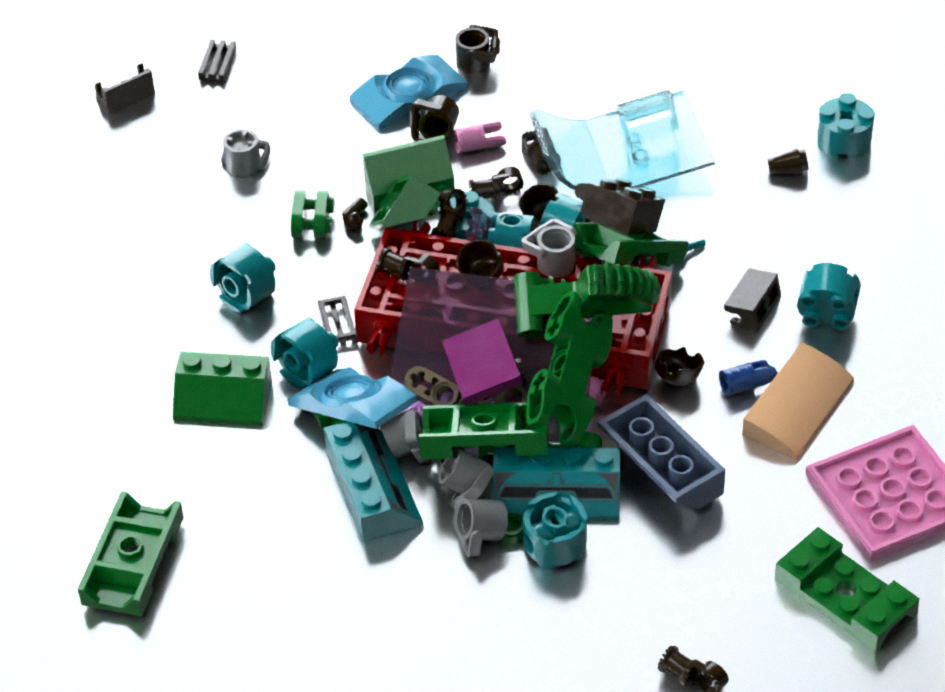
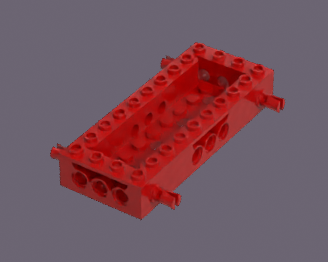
[354,220,672,395]

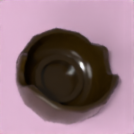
[519,183,559,225]
[456,239,504,288]
[655,347,705,387]

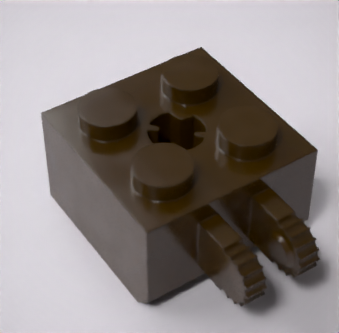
[574,178,666,235]

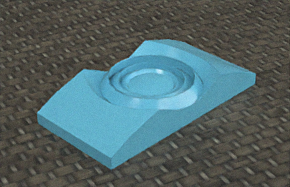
[349,55,468,130]
[287,367,417,429]

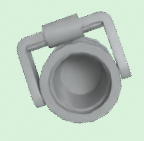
[221,129,271,177]
[521,219,577,278]
[381,408,431,464]
[438,447,494,509]
[453,498,508,557]

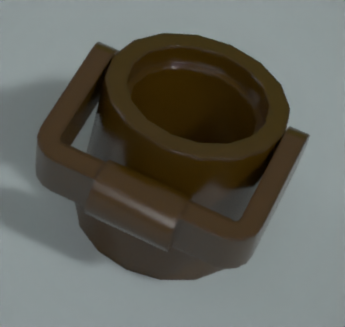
[455,24,501,74]
[409,95,460,141]

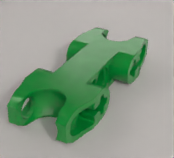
[526,290,613,449]

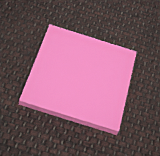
[805,424,945,561]

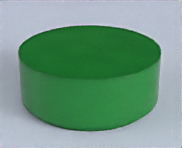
[500,513,523,544]

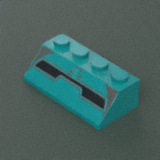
[324,421,423,542]
[493,447,620,521]

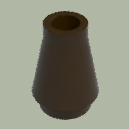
[767,147,809,175]

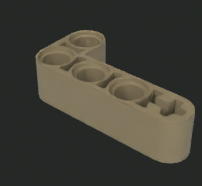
[405,366,527,406]

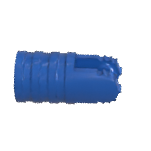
[719,359,778,396]

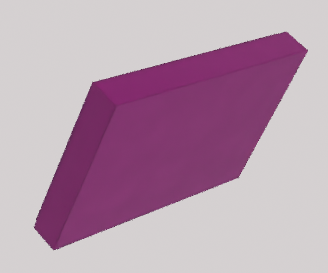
[442,318,524,406]

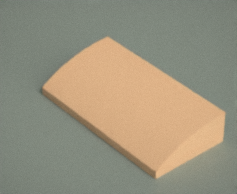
[742,342,854,460]

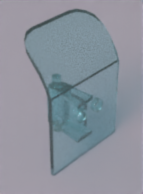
[529,89,716,190]

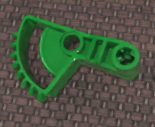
[514,263,661,338]

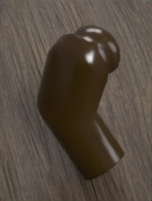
[342,197,368,231]

